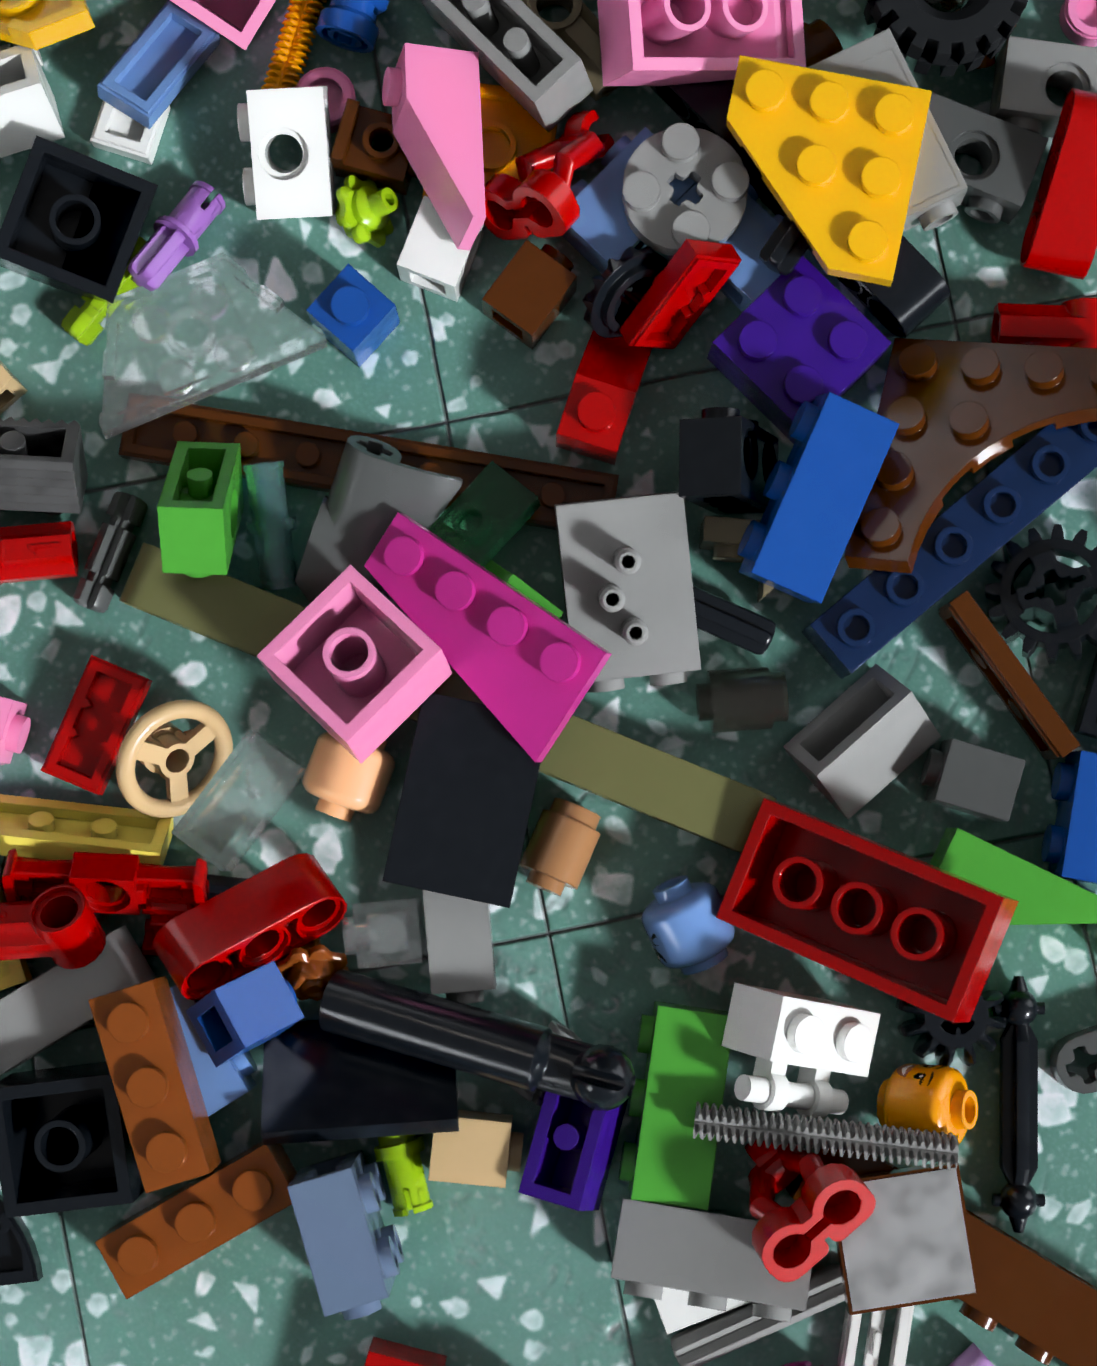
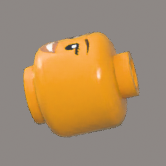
[876,1064,978,1144]

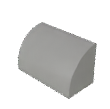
[783,664,941,820]

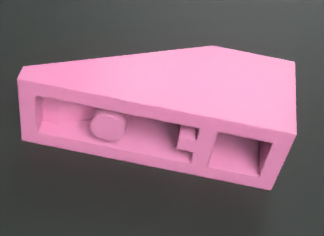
[382,43,486,251]

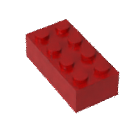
[716,798,1019,1023]

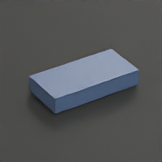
[97,0,220,129]

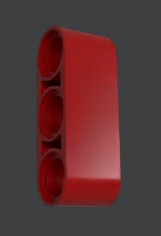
[1020,88,1097,280]
[153,853,347,1000]

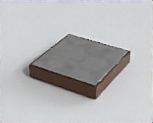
[836,1163,980,1315]

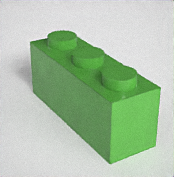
[619,1001,730,1211]

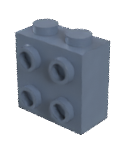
[287,1149,404,1320]

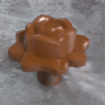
[276,938,349,1001]

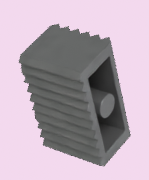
[0,417,88,515]

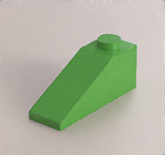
[930,828,1097,925]

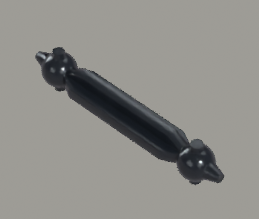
[992,976,1045,1233]

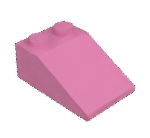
[597,0,806,86]

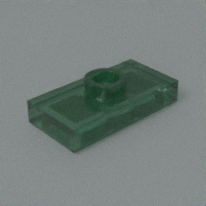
[428,461,541,567]

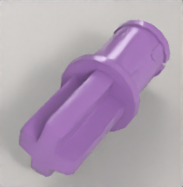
[127,181,226,291]

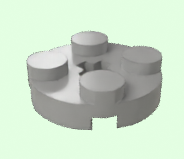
[622,123,749,256]

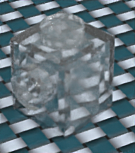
[342,896,426,969]

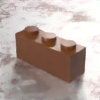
[88,975,222,1194]
[95,1141,297,1300]

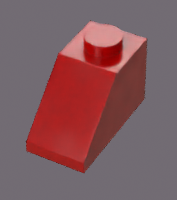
[556,330,652,465]

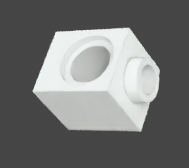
[396,195,484,302]

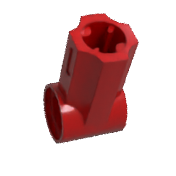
[990,298,1097,348]
[0,521,79,585]
[0,884,106,969]

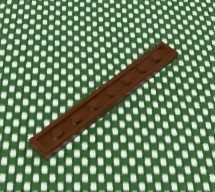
[118,394,619,530]

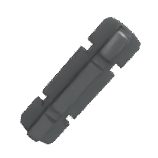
[73,491,148,613]

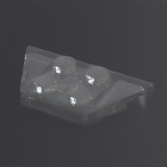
[99,253,327,439]

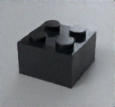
[0,1061,145,1218]

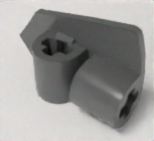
[295,435,463,603]

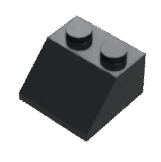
[0,136,158,304]

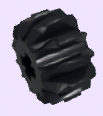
[896,975,1006,1067]

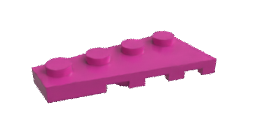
[364,512,612,763]

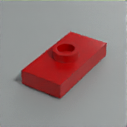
[619,239,742,349]
[41,655,153,796]

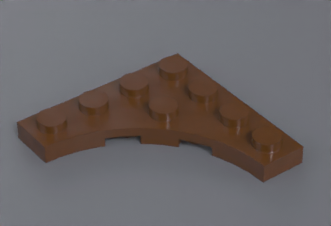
[845,338,1097,574]

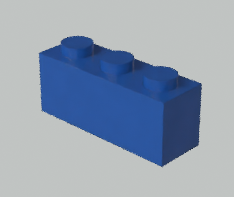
[737,392,900,604]

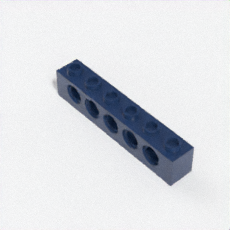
[802,421,1097,679]

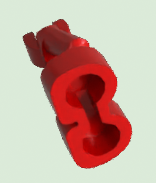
[484,109,614,240]
[744,1139,876,1282]

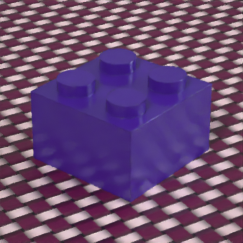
[707,256,892,444]

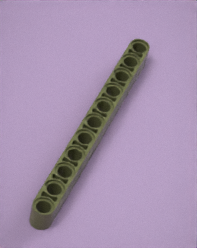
[119,543,777,853]

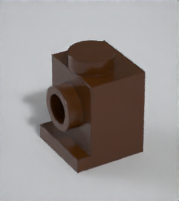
[330,98,418,195]

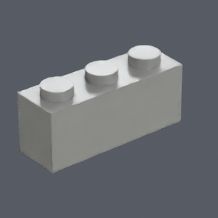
[421,0,594,133]
[611,1198,812,1323]

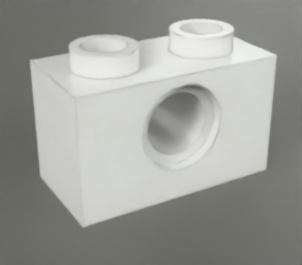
[237,86,336,220]

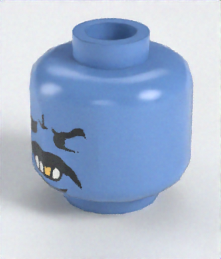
[641,875,735,975]

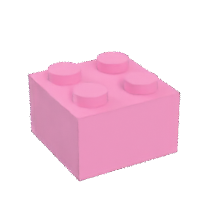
[257,564,453,764]

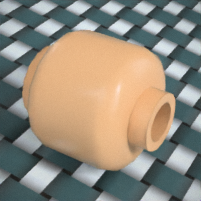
[302,732,395,822]

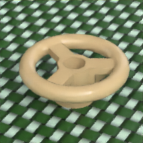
[116,699,233,818]

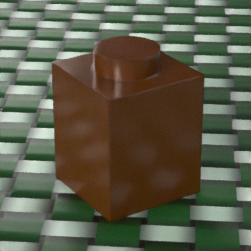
[482,239,577,350]

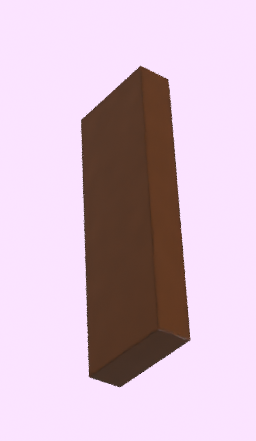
[938,590,1080,760]

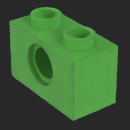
[157,441,244,578]

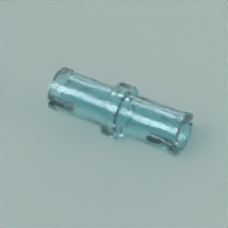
[243,460,297,590]

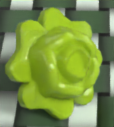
[335,175,399,248]

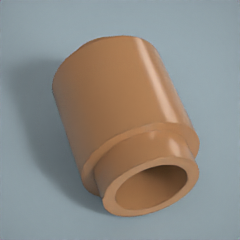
[519,797,601,896]

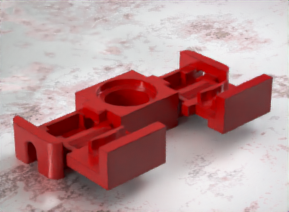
[1,849,210,956]

